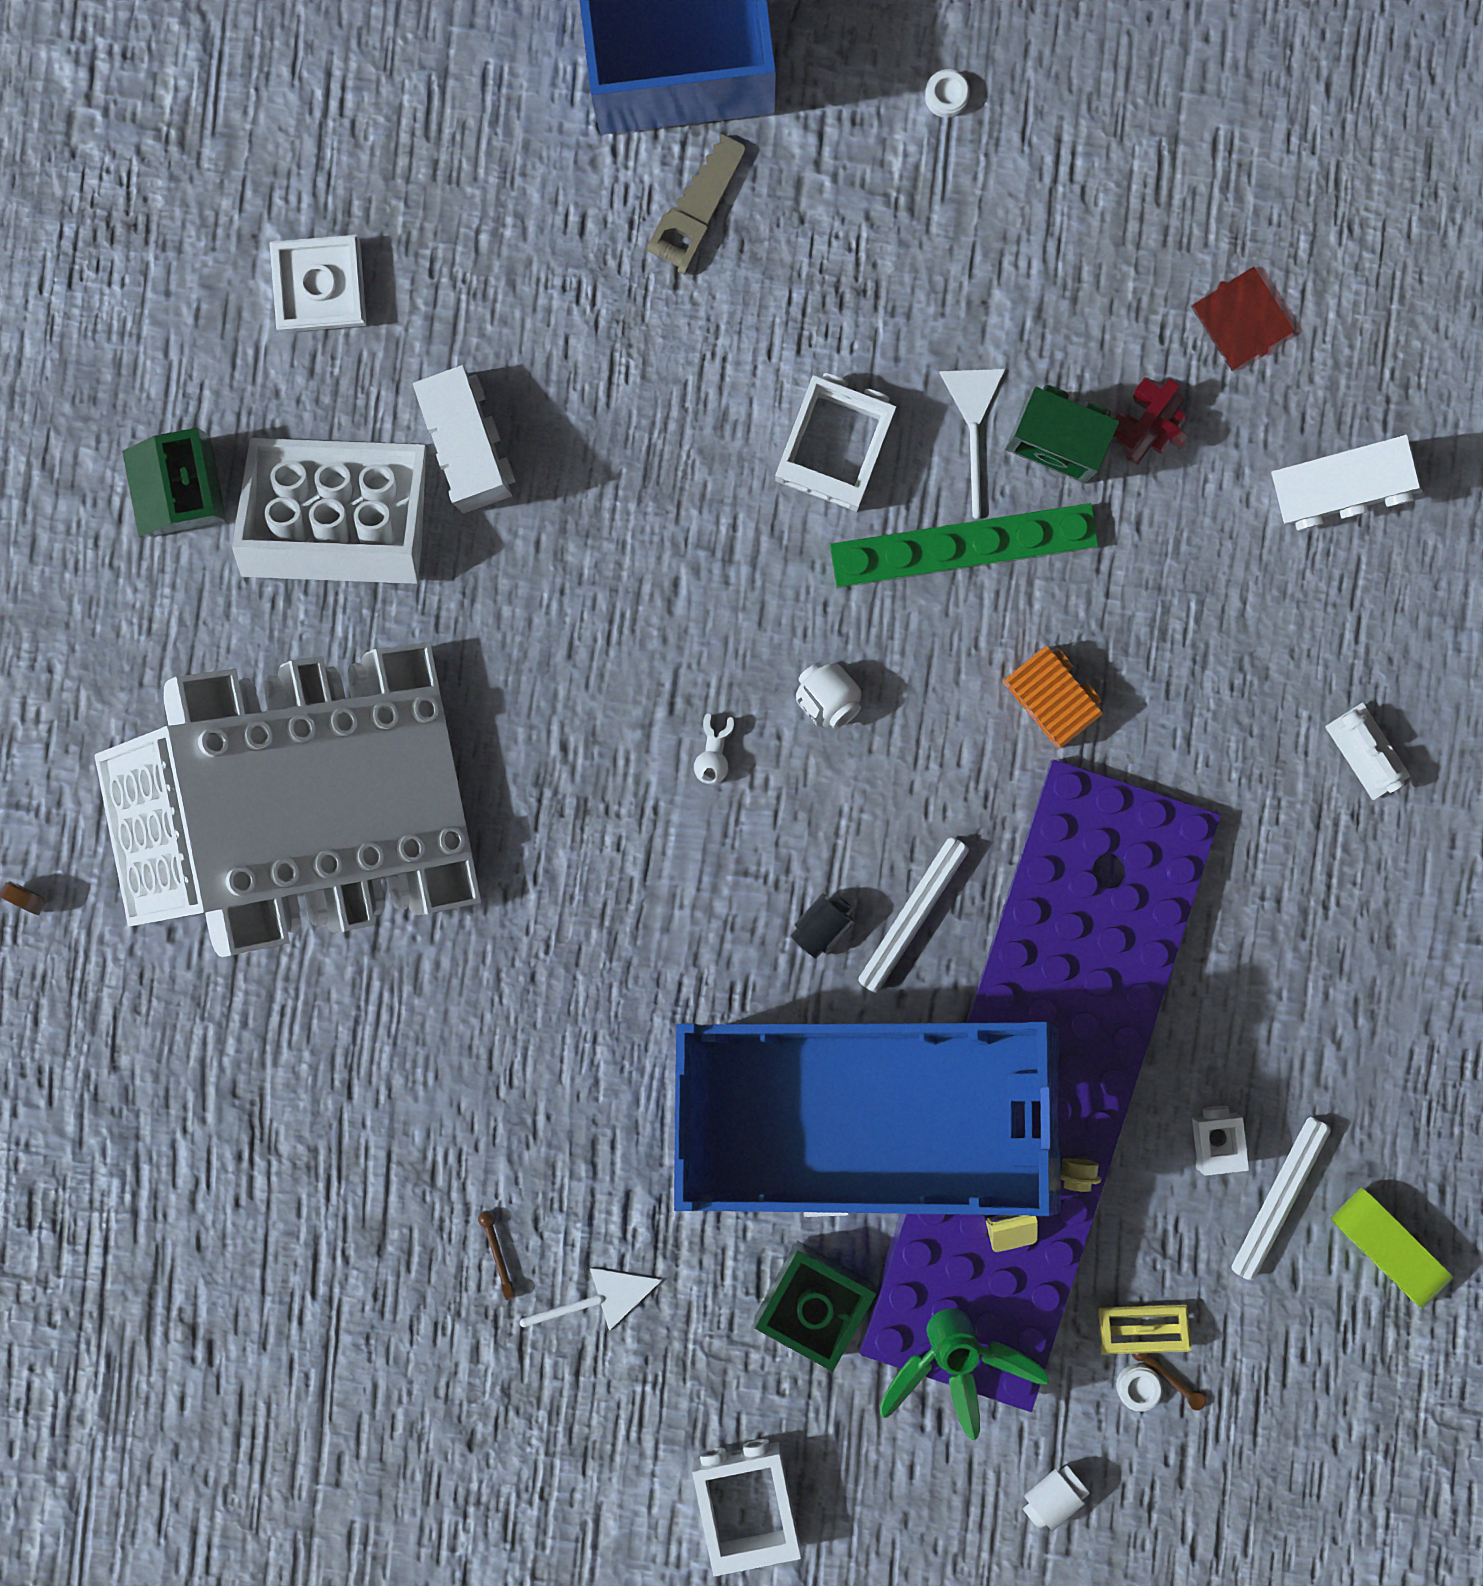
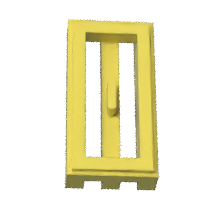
[1097,1305,1192,1355]

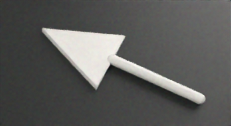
[520,1267,662,1331]

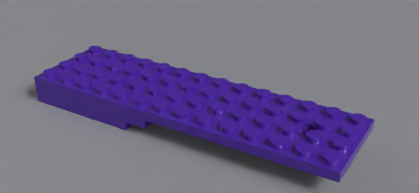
[857,759,1221,1413]

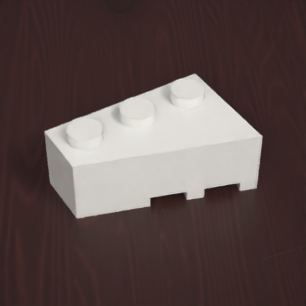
[413,365,516,514]
[1272,435,1423,531]

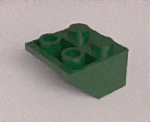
[122,427,227,538]

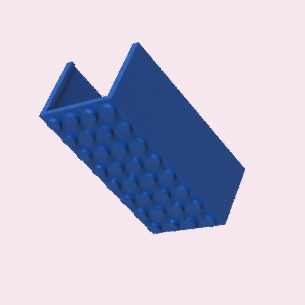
[579,0,775,135]

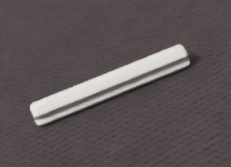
[859,837,969,993]
[1232,1117,1331,1281]

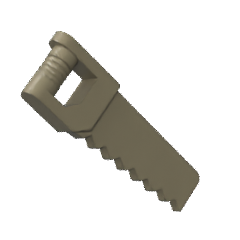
[646,134,745,275]

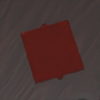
[1191,266,1294,371]

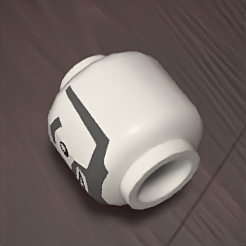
[796,663,861,729]

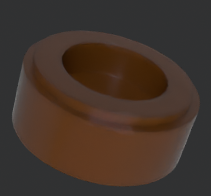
[0,881,46,916]

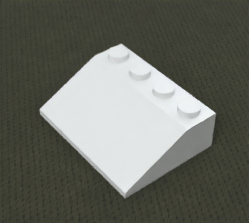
[232,438,426,584]

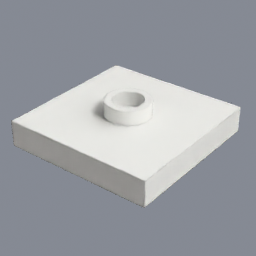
[270,235,367,333]

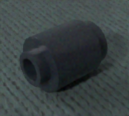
[790,892,855,959]

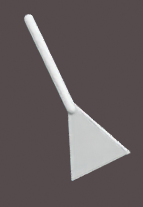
[939,369,1005,519]

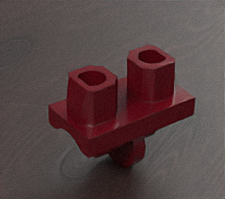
[1113,377,1188,465]

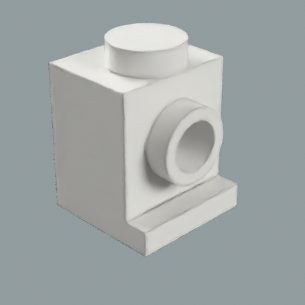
[1192,1106,1249,1176]

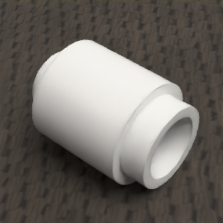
[1023,1465,1090,1532]

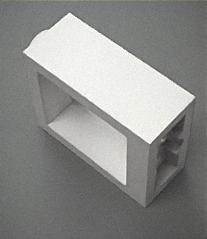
[775,373,896,512]
[692,1439,801,1577]

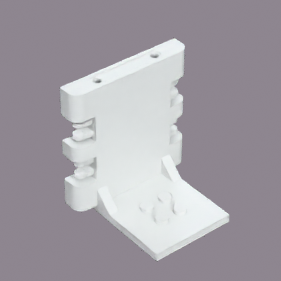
[95,642,481,957]

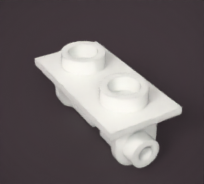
[1325,702,1410,800]

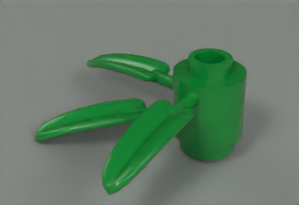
[879,1308,1049,1441]

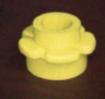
[1060,1158,1101,1192]

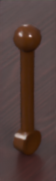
[478,1211,515,1300]
[1132,1353,1206,1410]

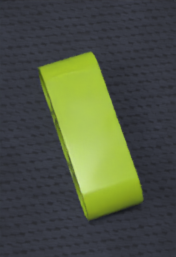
[1330,1187,1453,1309]

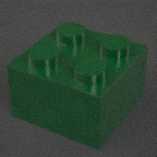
[1005,385,1119,483]
[754,1240,876,1372]

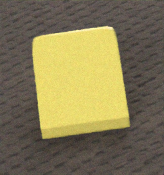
[986,1215,1037,1252]

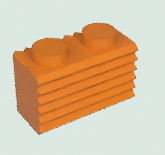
[1002,645,1103,749]

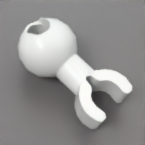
[694,713,734,784]

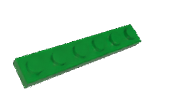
[829,503,1098,589]

